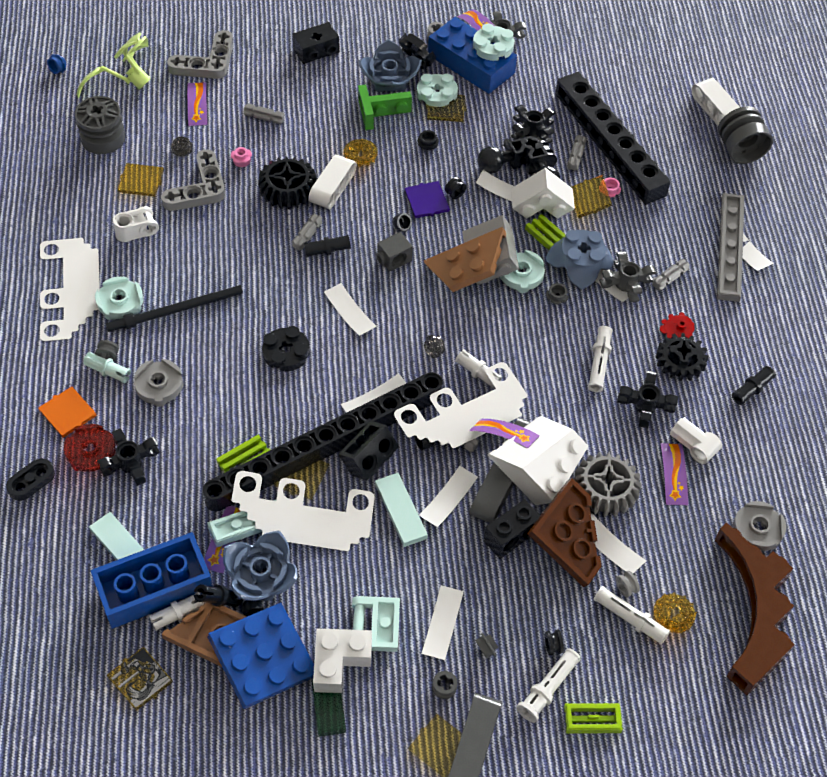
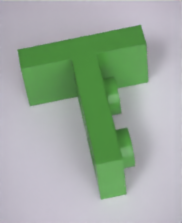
[358,85,412,130]

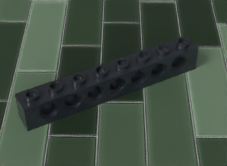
[555,71,670,205]

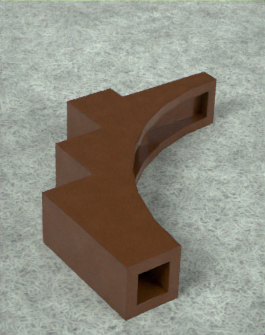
[714,523,795,696]

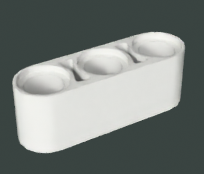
[692,78,739,126]
[308,154,357,210]

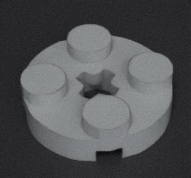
[134,359,184,407]
[733,501,786,551]

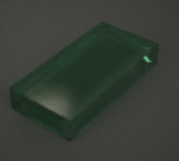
[311,681,346,737]

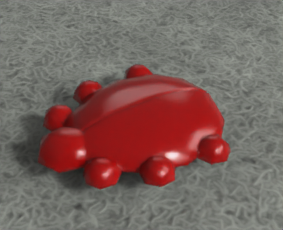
[659,312,695,339]

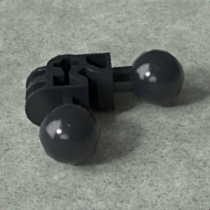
[477,136,561,179]

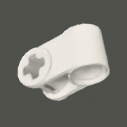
[113,206,159,242]

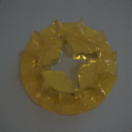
[344,139,378,167]
[653,592,697,633]

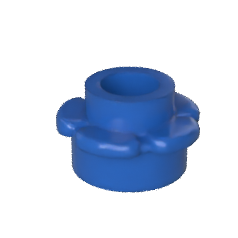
[47,54,66,74]

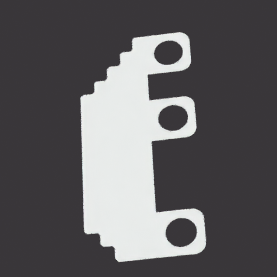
[40,238,100,341]
[394,362,528,448]
[231,471,375,551]

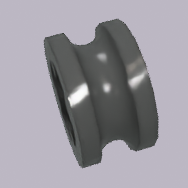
[95,340,119,361]
[432,671,458,699]

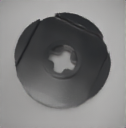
[399,33,436,70]
[262,326,310,372]

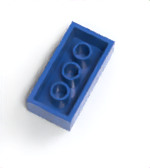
[428,17,517,94]
[90,532,213,629]

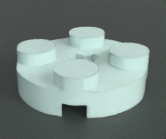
[473,23,514,61]
[417,74,458,108]
[500,250,545,293]
[95,276,143,320]

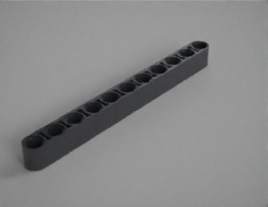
[203,372,443,512]

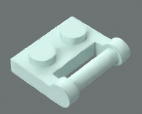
[352,596,400,652]

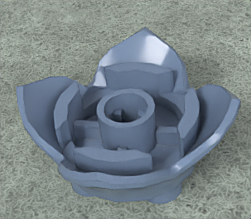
[358,39,422,92]
[546,229,614,290]
[223,531,297,601]

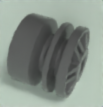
[74,96,126,154]
[718,106,773,164]

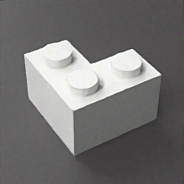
[511,168,575,219]
[313,629,372,693]

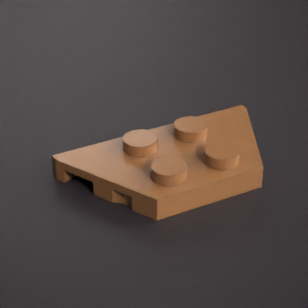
[424,227,506,292]
[162,603,246,667]

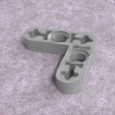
[167,30,233,79]
[161,149,225,211]

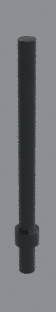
[105,285,243,332]

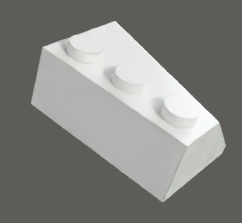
[488,416,588,505]

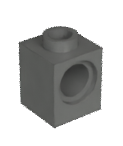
[376,232,413,272]

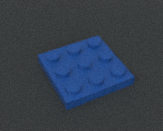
[207,603,314,709]

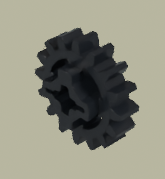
[655,333,709,381]

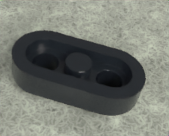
[6,458,55,501]

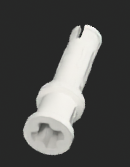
[516,648,581,723]

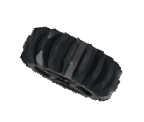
[258,156,317,209]

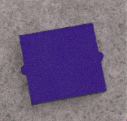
[404,181,450,218]

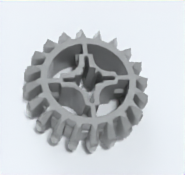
[574,451,642,517]

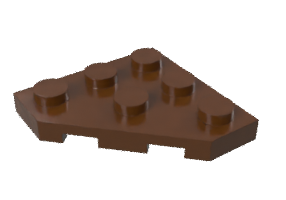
[527,478,602,587]

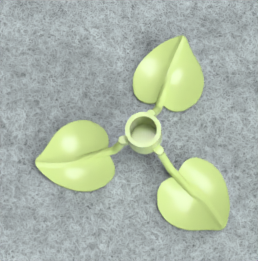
[77,32,151,98]

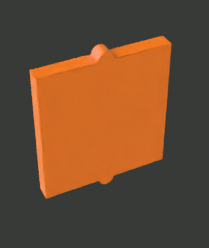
[38,386,97,438]

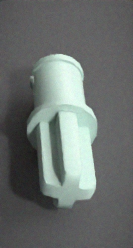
[83,352,131,384]

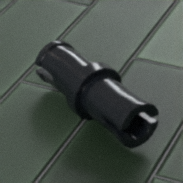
[304,235,351,257]
[732,366,776,405]
[194,584,242,607]

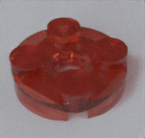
[64,424,116,472]

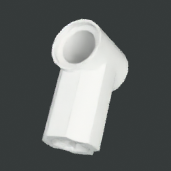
[670,418,722,464]

